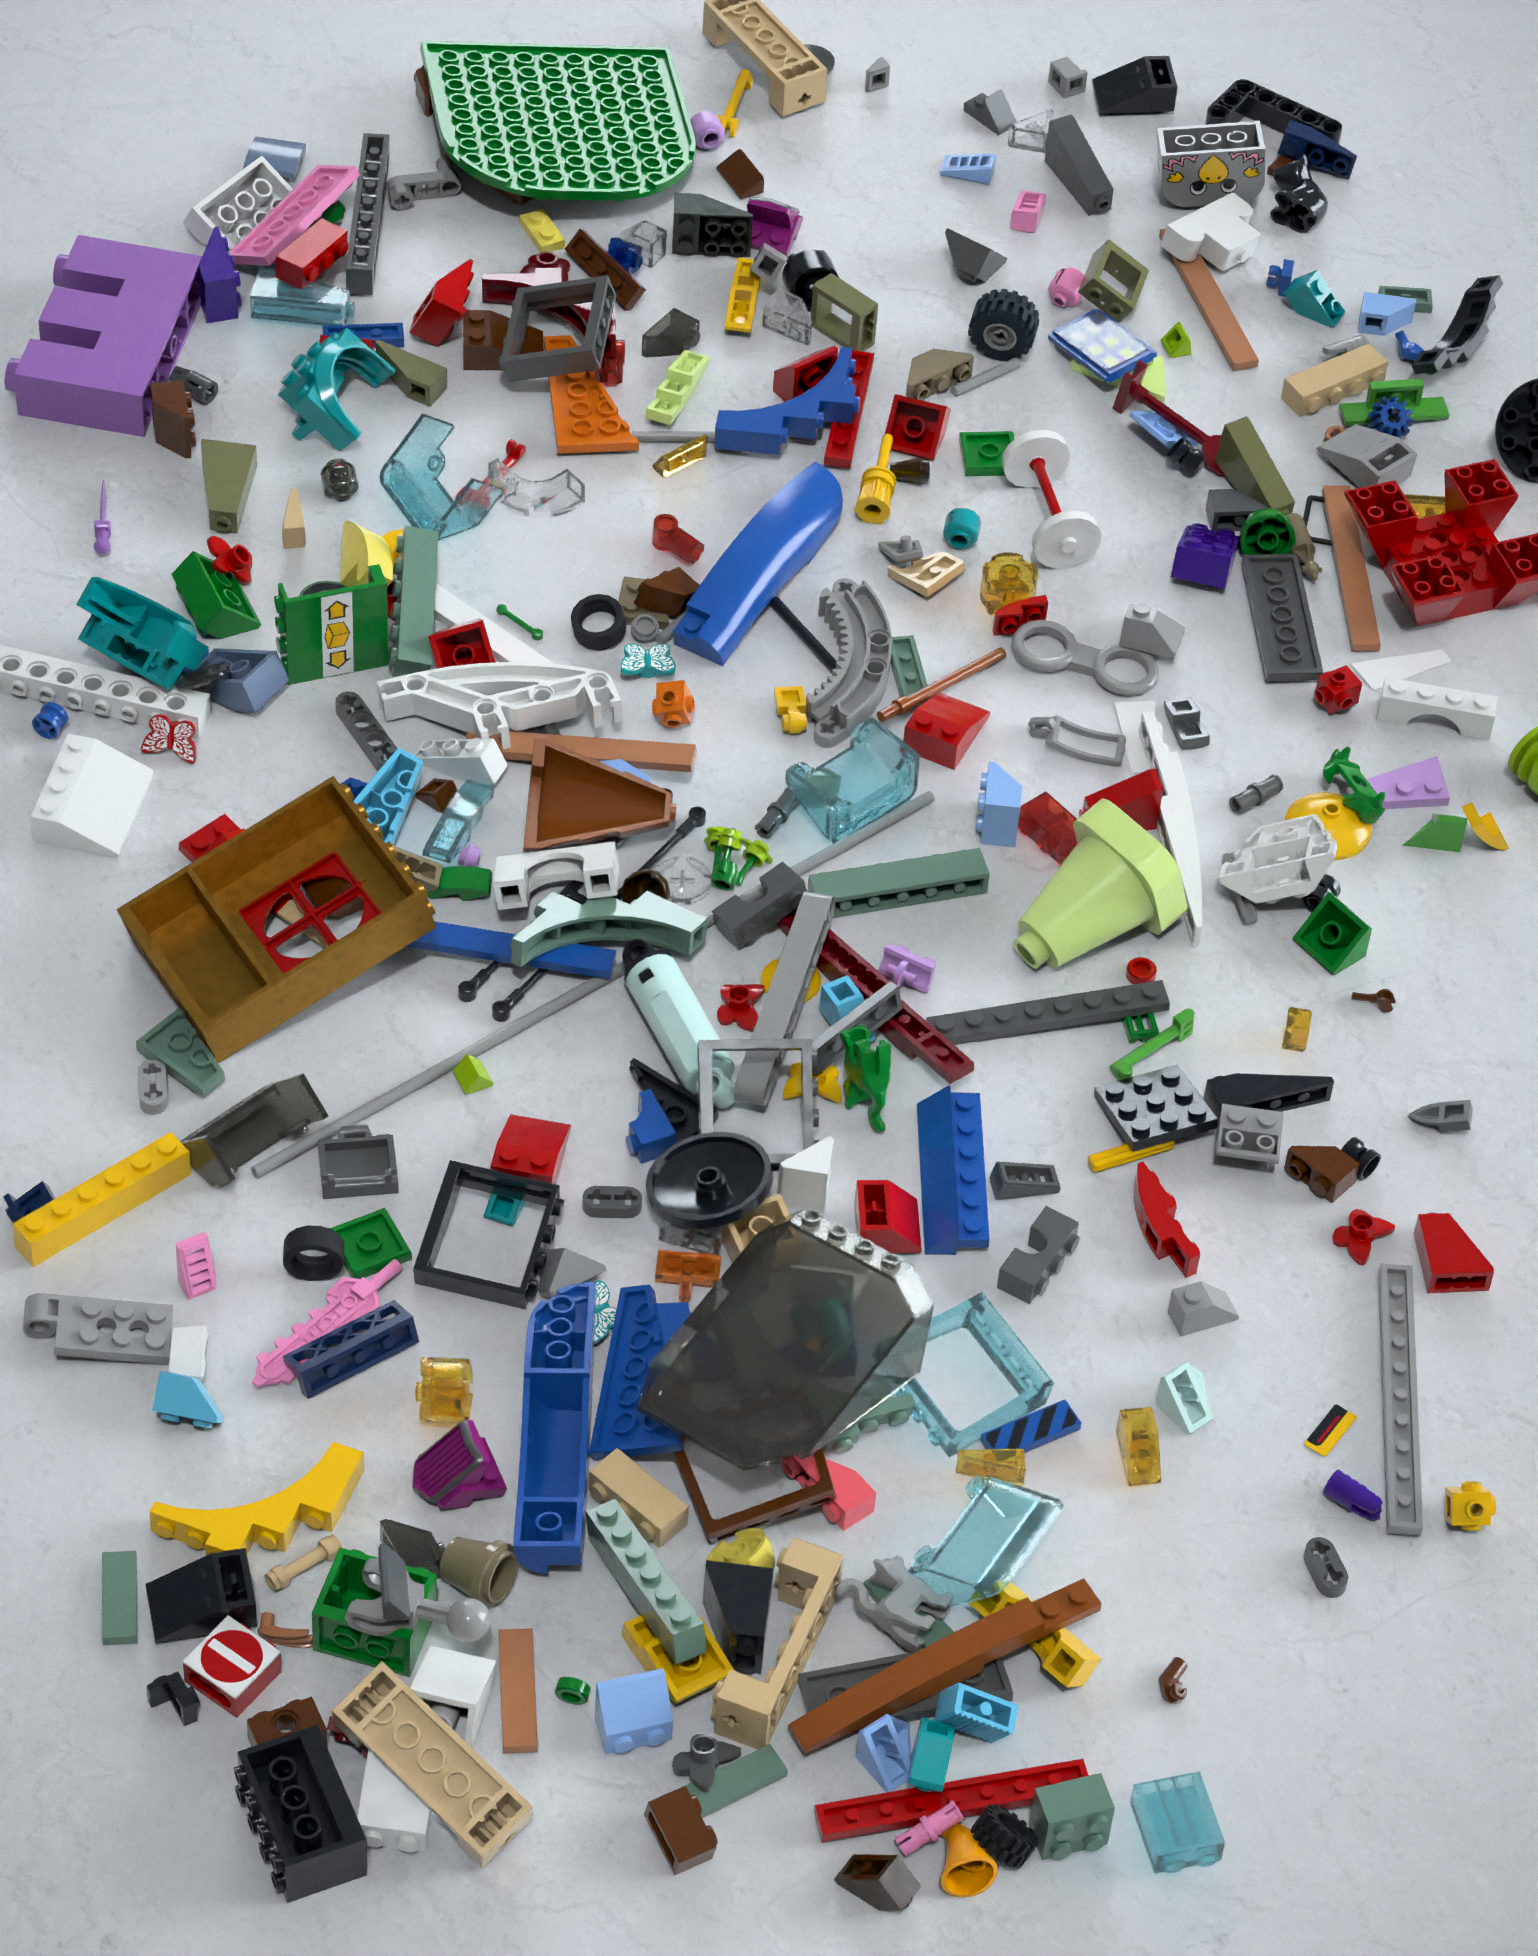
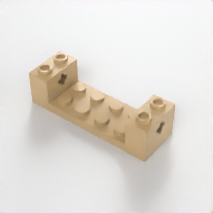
[702,0,828,117]
[711,1537,844,1750]
[332,1661,533,1869]

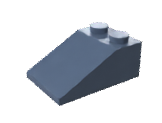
[180,648,289,713]

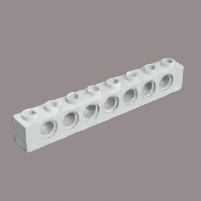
[0,645,211,738]

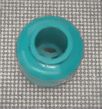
[943,508,981,549]

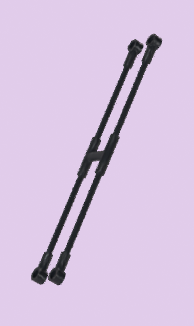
[458,788,706,1022]

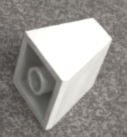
[410,1646,496,1748]
[357,1749,434,1853]

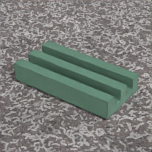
[1378,286,1433,313]

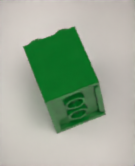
[312,1547,437,1677]

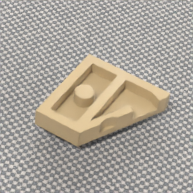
[887,551,965,597]

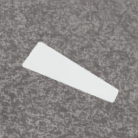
[1352,649,1451,690]
[1115,700,1156,772]

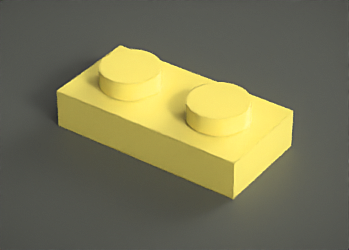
[519,209,565,253]

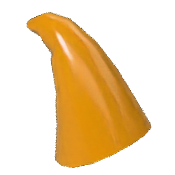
[940,1823,998,1898]

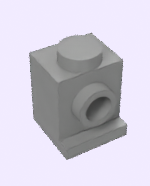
[1048,57,1088,99]

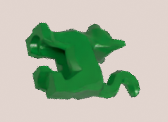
[840,1025,891,1132]

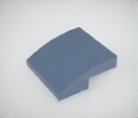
[243,136,306,178]

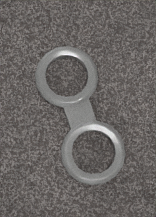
[1011,620,1159,696]

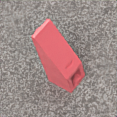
[781,1444,876,1531]

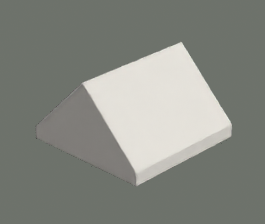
[777,1136,834,1213]

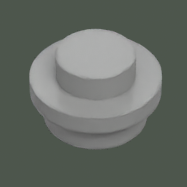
[631,614,659,642]

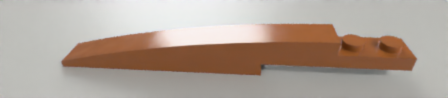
[788,1578,1102,1754]

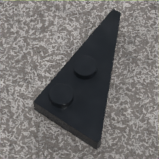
[629,1058,718,1143]

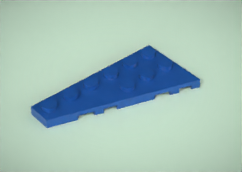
[589,1284,683,1460]

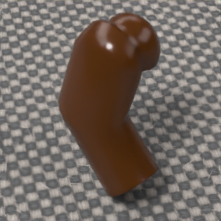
[1158,1657,1188,1704]

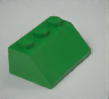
[171,551,262,639]

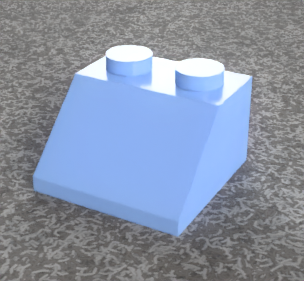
[595,1668,673,1755]

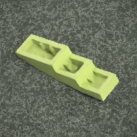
[645,350,710,425]

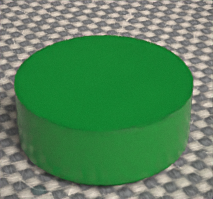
[555,1677,591,1705]

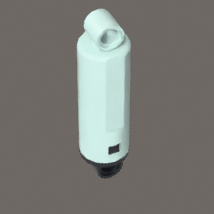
[622,939,735,1109]

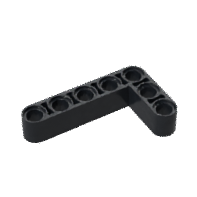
[1205,79,1342,144]

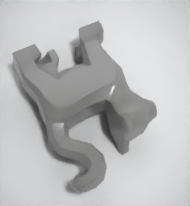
[835,1556,954,1652]

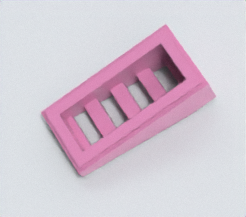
[1010,190,1046,233]
[175,1232,216,1299]

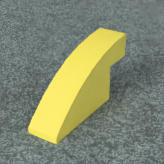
[340,521,393,587]

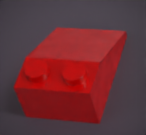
[902,692,990,770]
[490,1114,571,1184]

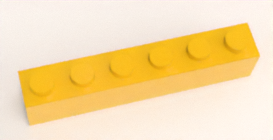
[12,1132,191,1267]

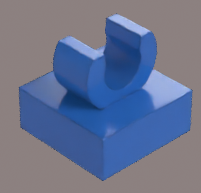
[1267,259,1294,297]

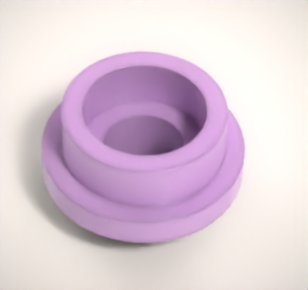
[457,842,481,867]

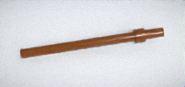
[877,647,1006,722]

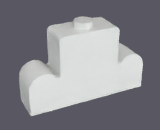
[1160,192,1261,271]

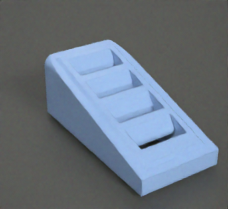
[940,154,996,184]

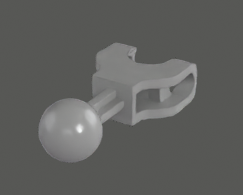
[345,1558,491,1642]

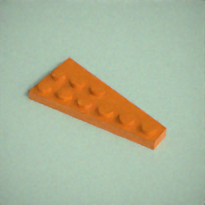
[544,335,639,454]

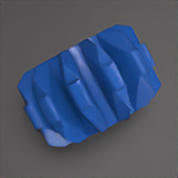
[1367,396,1414,439]

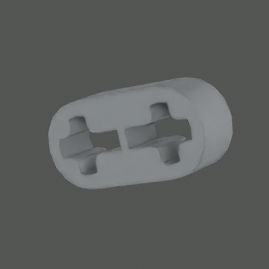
[138,1060,168,1115]

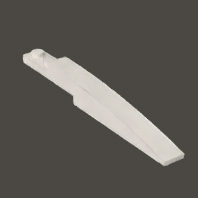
[1139,711,1202,947]

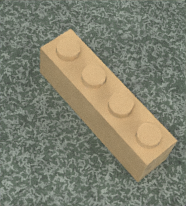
[1281,344,1388,417]

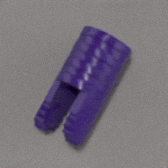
[1323,1469,1383,1522]

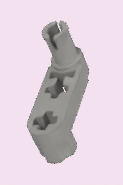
[386,156,461,211]

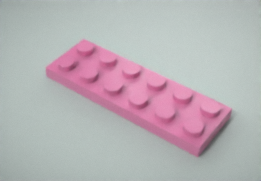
[228,165,360,267]

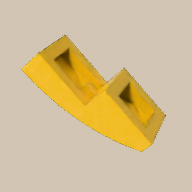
[1462,802,1509,851]

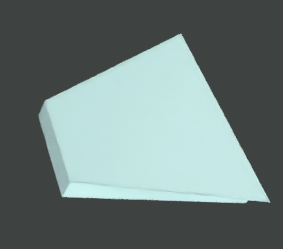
[1156,1361,1214,1434]

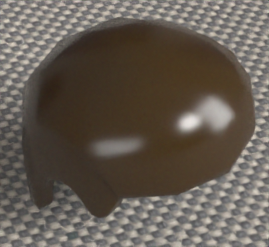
[621,869,670,904]

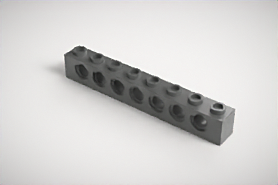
[346,133,390,295]

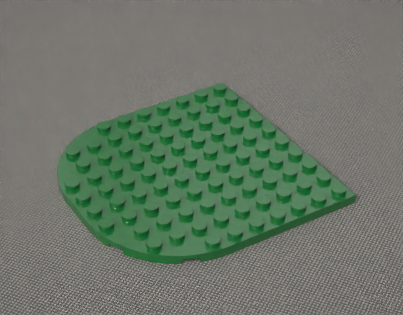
[420,41,696,202]

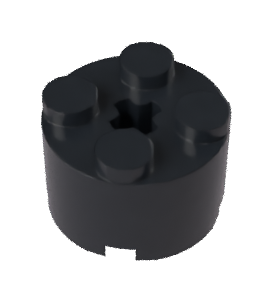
[782,250,839,312]

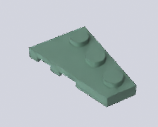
[136,1007,225,1098]

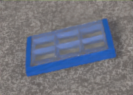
[1048,309,1157,383]

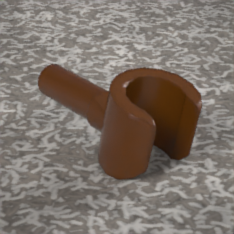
[1352,989,1396,1013]

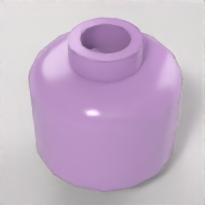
[690,111,725,149]

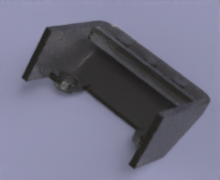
[180,1073,329,1188]

